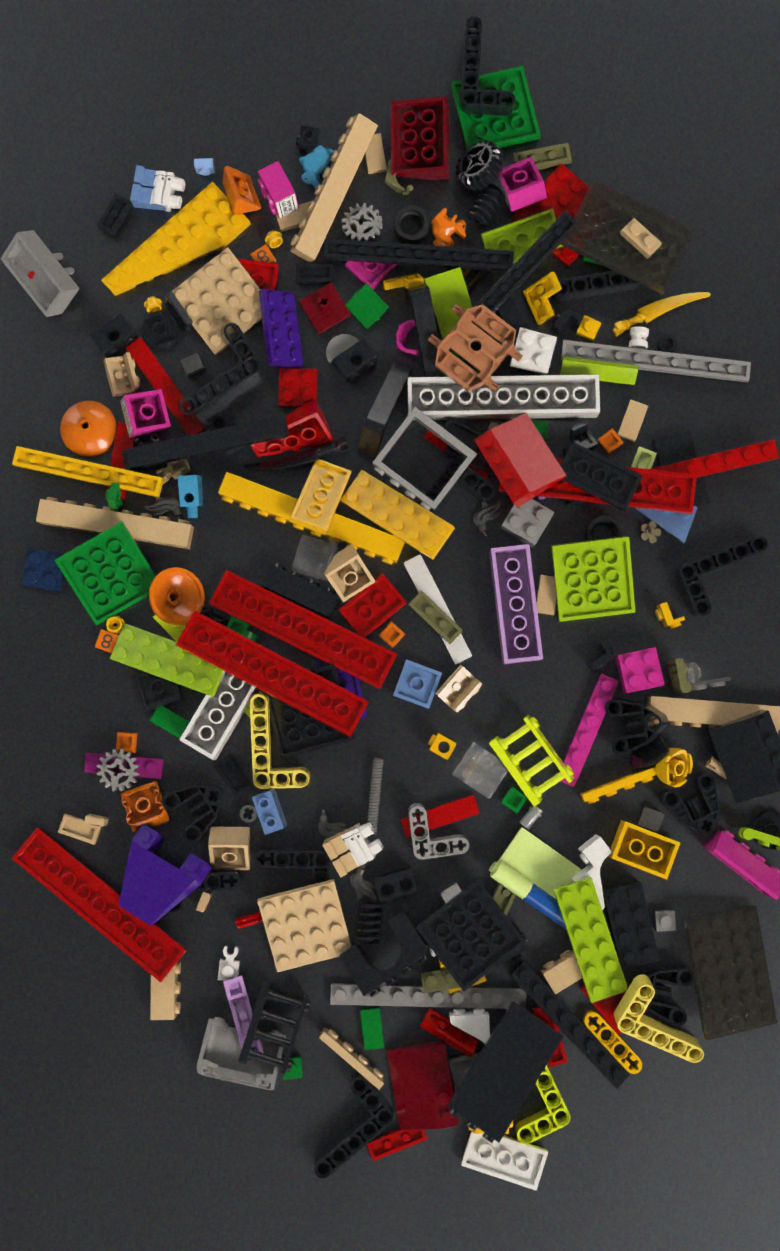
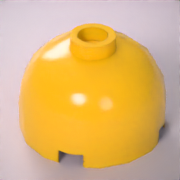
[655,747,693,787]

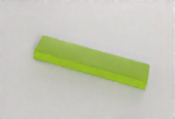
[560,356,638,385]

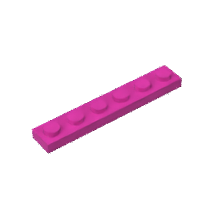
[558,674,619,787]

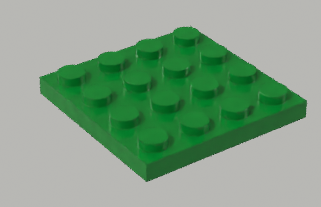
[450,66,541,151]
[55,521,156,625]

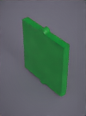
[345,283,390,330]

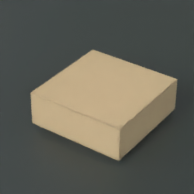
[84,814,109,826]
[196,891,212,912]

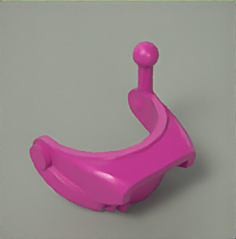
[395,320,420,356]

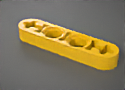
[583,1010,643,1074]

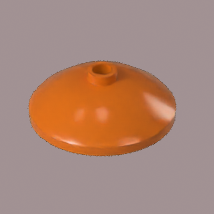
[60,401,117,457]
[149,567,205,625]

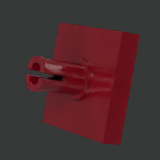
[299,282,351,335]

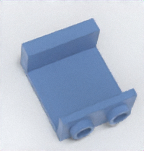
[252,789,287,835]

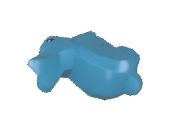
[299,145,334,190]

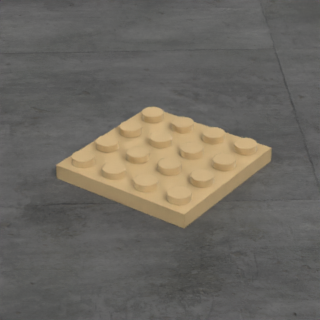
[172,247,262,355]
[257,879,352,972]

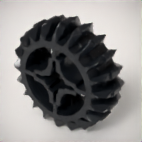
[455,140,505,191]

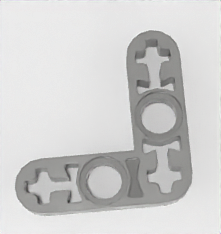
[408,803,469,859]

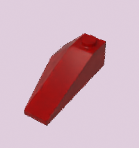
[250,400,334,457]

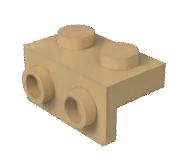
[103,352,140,397]
[435,665,482,712]

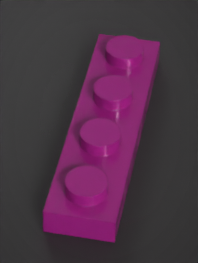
[84,753,164,779]

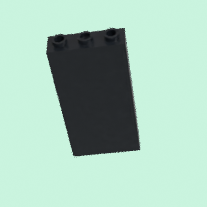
[446,1001,564,1143]

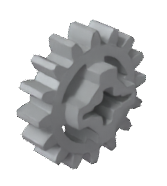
[342,203,383,241]
[96,749,140,791]

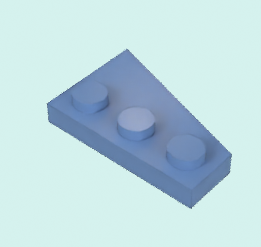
[636,506,697,544]

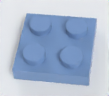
[393,659,442,709]

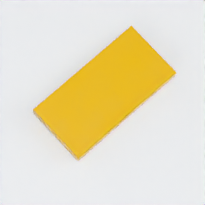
[289,459,352,535]

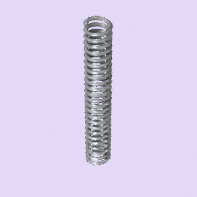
[367,757,384,836]

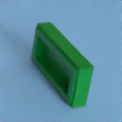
[150,706,190,738]
[360,1007,384,1050]

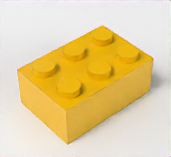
[608,820,680,880]

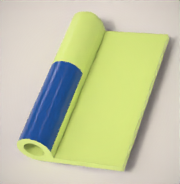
[489,827,582,930]

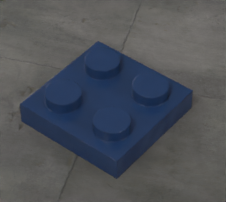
[21,548,65,592]

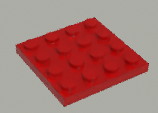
[512,164,617,268]

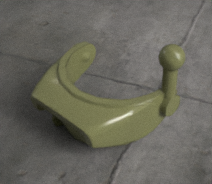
[385,159,413,195]

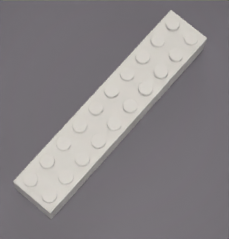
[407,375,600,420]

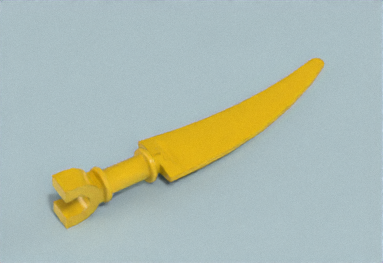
[613,292,711,337]

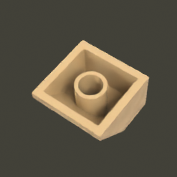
[324,544,376,602]
[208,826,251,870]

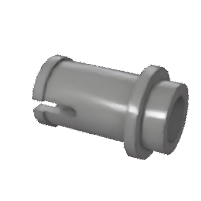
[519,805,543,830]

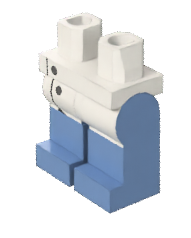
[130,165,185,212]

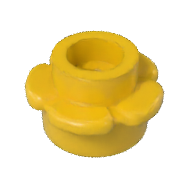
[265,230,283,248]
[143,296,162,313]
[106,615,125,634]

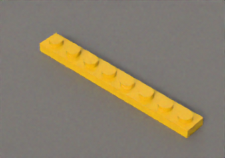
[12,446,164,497]

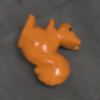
[431,207,466,247]

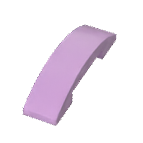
[223,975,263,1053]

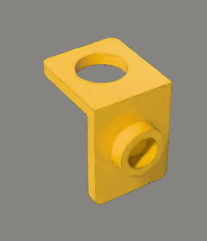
[428,733,456,760]

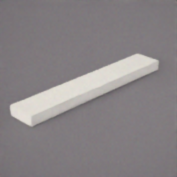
[403,554,472,665]

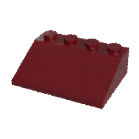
[391,96,450,180]
[387,1040,459,1130]

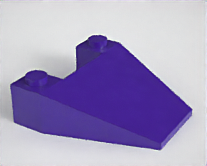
[119,824,211,926]

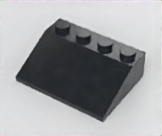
[708,709,780,803]

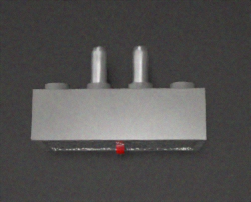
[1,230,80,317]

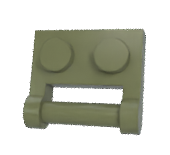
[667,658,692,694]

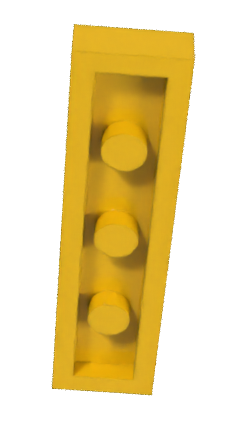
[579,767,657,804]

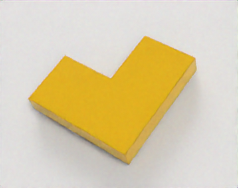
[523,272,562,325]
[382,273,425,290]

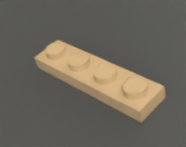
[319,1028,384,1090]

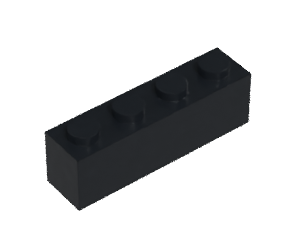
[260,563,339,618]

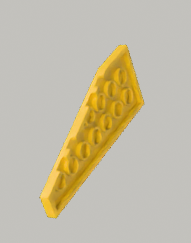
[101,181,251,296]

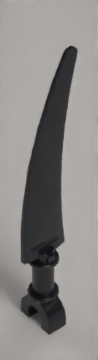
[244,436,349,470]

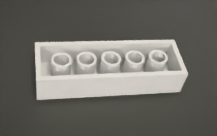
[179,671,258,760]

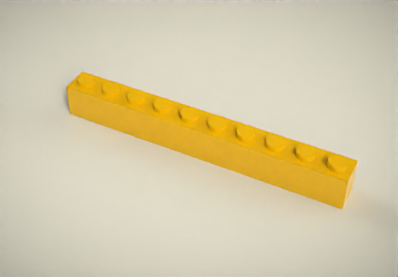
[218,472,405,565]

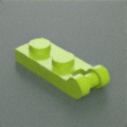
[738,827,780,850]

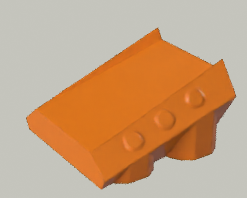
[120,781,170,833]

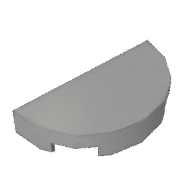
[326,334,359,364]

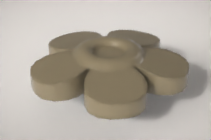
[640,521,661,543]

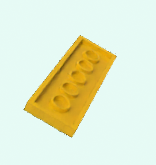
[340,470,455,560]

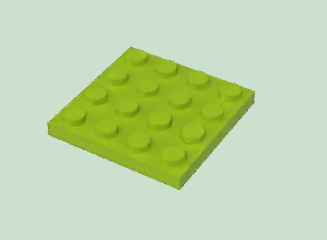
[551,536,636,622]

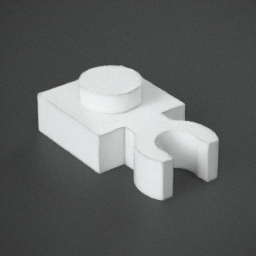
[218,945,240,981]

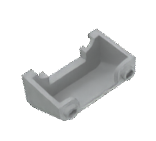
[197,1017,286,1090]

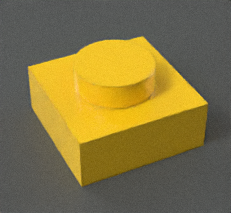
[576,315,601,342]

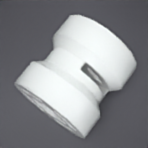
[628,327,649,350]

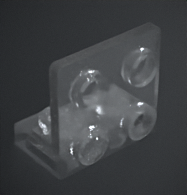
[291,535,338,582]
[686,662,731,691]
[452,742,508,799]

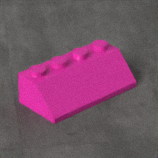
[703,829,780,900]

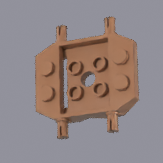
[428,304,523,392]

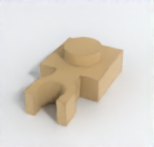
[156,459,191,484]

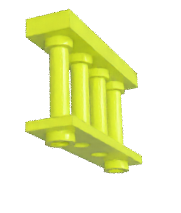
[489,714,574,807]

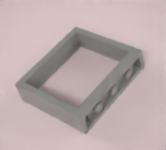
[373,407,477,511]

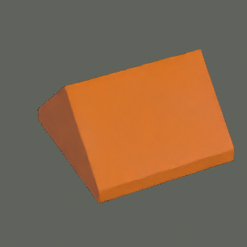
[222,166,262,214]

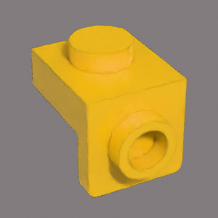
[655,602,685,629]

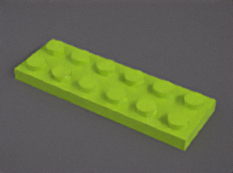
[110,623,223,697]
[553,877,628,1003]

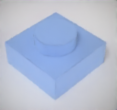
[194,158,215,176]

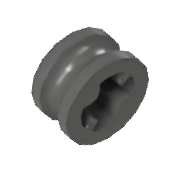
[240,805,257,822]

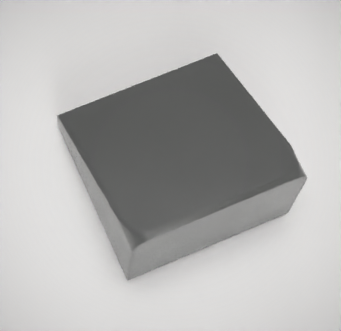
[180,353,205,378]
[638,806,665,832]

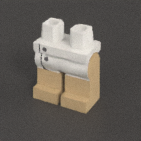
[323,823,383,878]

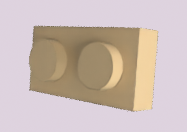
[620,218,662,259]

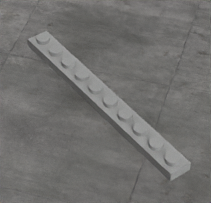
[560,340,751,382]
[330,983,526,1009]

